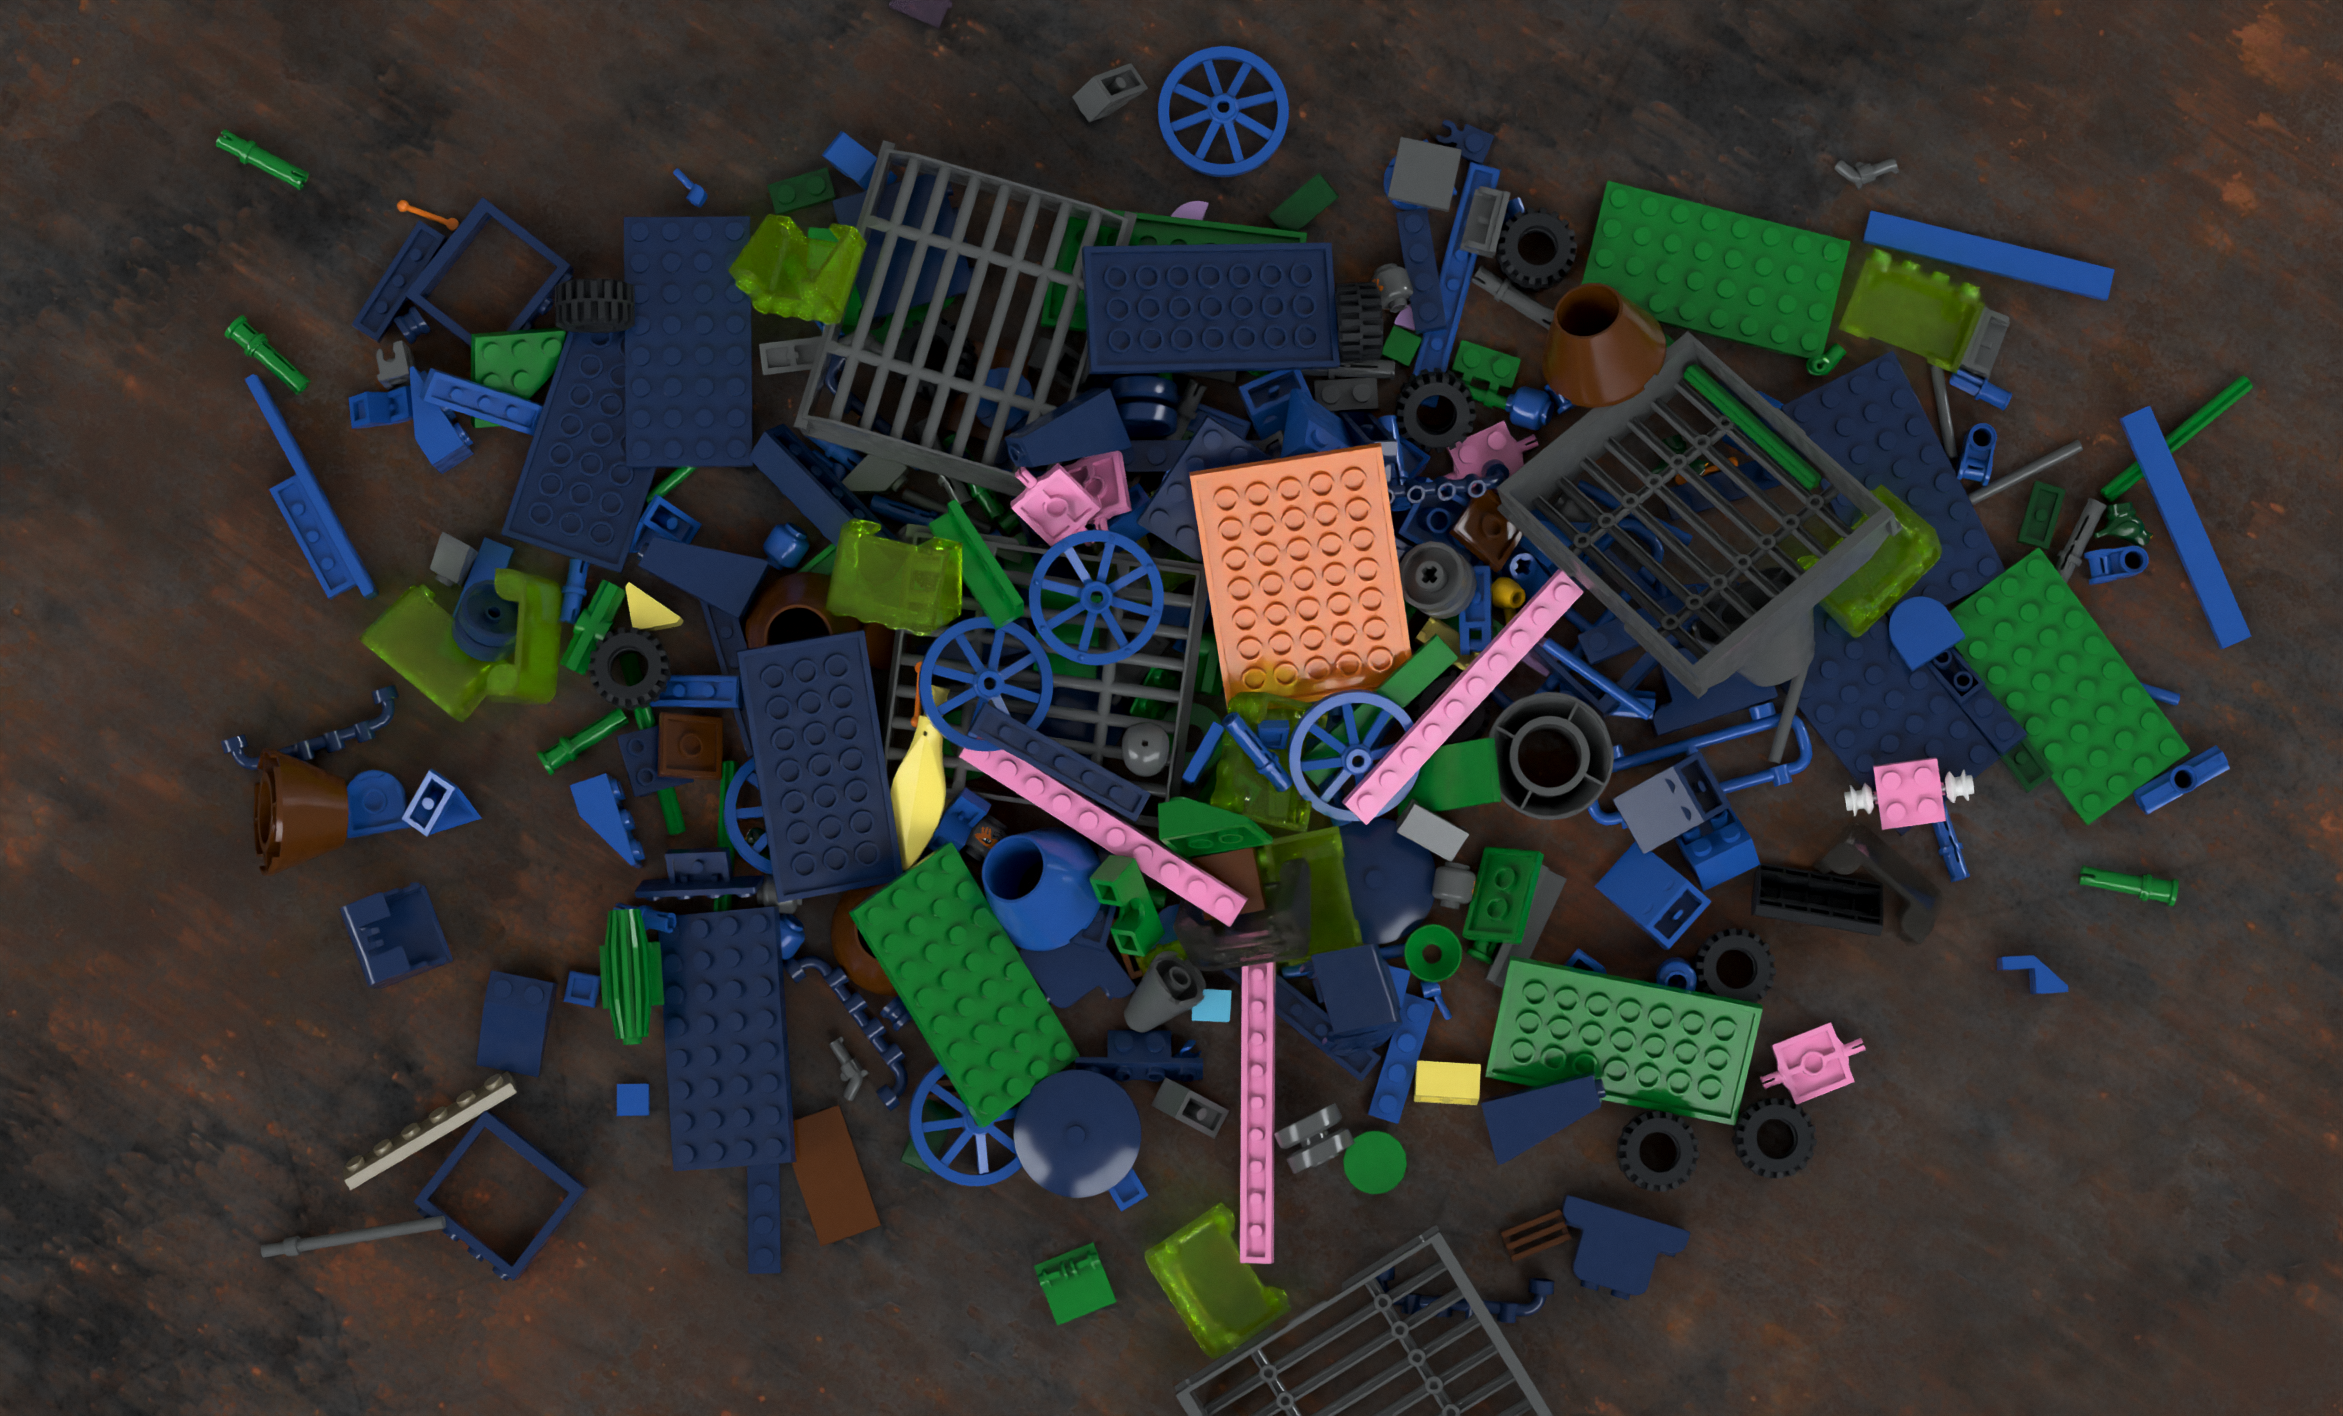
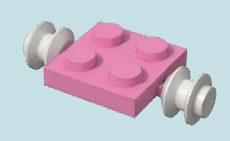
[1844,757,1974,830]

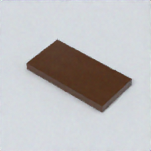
[792,1105,881,1247]

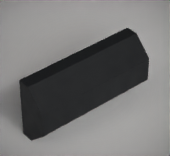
[1751,863,1883,936]

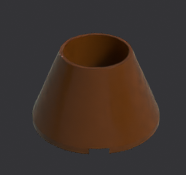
[1542,283,1667,408]
[745,572,868,648]
[253,748,348,876]
[831,871,905,996]

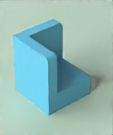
[1192,989,1232,1022]

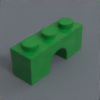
[1089,855,1165,957]

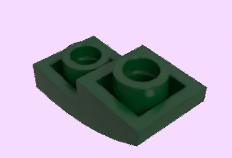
[1269,173,1340,232]
[900,1099,956,1174]

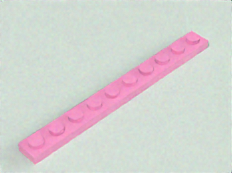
[1342,569,1584,825]
[959,736,1248,927]
[1240,943,1276,1264]

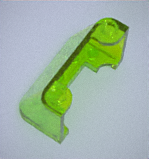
[1796,484,1942,638]
[486,568,563,705]
[358,583,511,723]
[1145,1201,1292,1359]

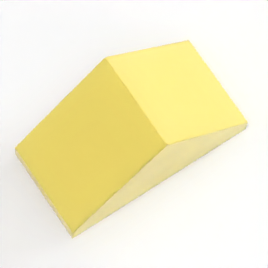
[625,582,684,632]

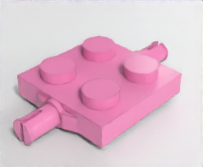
[1444,421,1539,499]
[1063,451,1132,531]
[1010,463,1101,547]
[1760,1022,1866,1104]

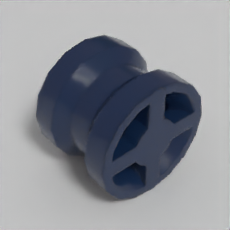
[393,305,432,345]
[879,995,912,1032]

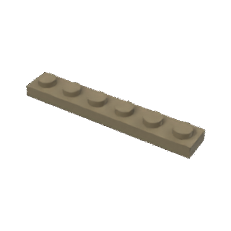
[343,1071,517,1190]

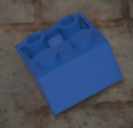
[1674,807,1760,892]

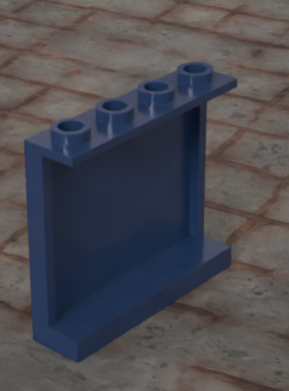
[832,174,975,324]

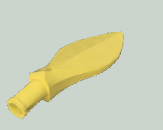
[890,685,950,871]

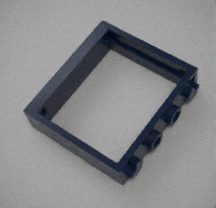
[404,197,575,348]
[1529,548,1692,720]
[414,1110,589,1281]

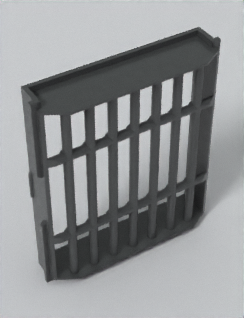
[794,140,1137,497]
[1497,331,1903,699]
[881,523,1208,828]
[1174,1224,1553,1416]

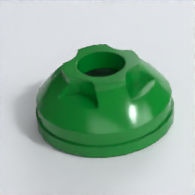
[1404,924,1462,982]

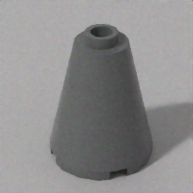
[1124,951,1206,1033]

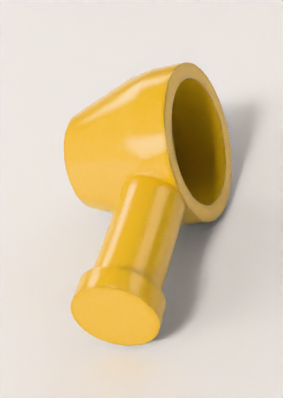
[1492,577,1526,625]

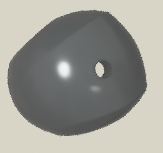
[1122,722,1170,777]

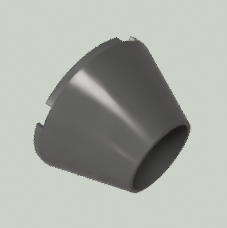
[1692,566,1815,687]
[1488,692,1614,820]

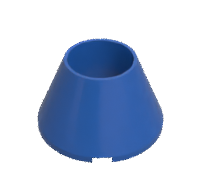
[982,827,1102,951]

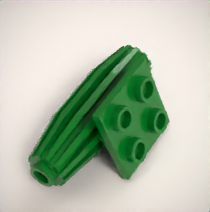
[599,909,664,1045]

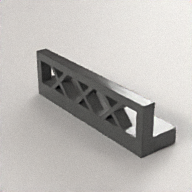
[1484,865,1567,989]

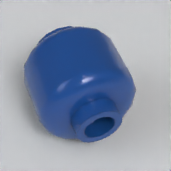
[1505,386,1554,430]
[763,522,810,570]
[779,913,806,960]
[1656,957,1697,991]

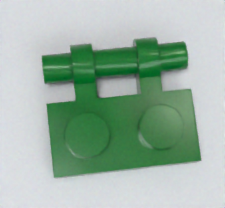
[1451,340,1521,410]

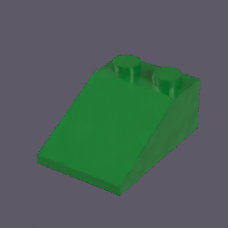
[1158,797,1273,859]

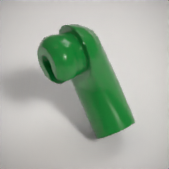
[1806,343,1846,376]

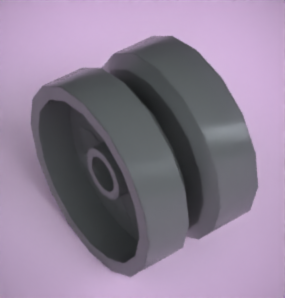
[1399,541,1477,619]
[1274,1103,1355,1174]

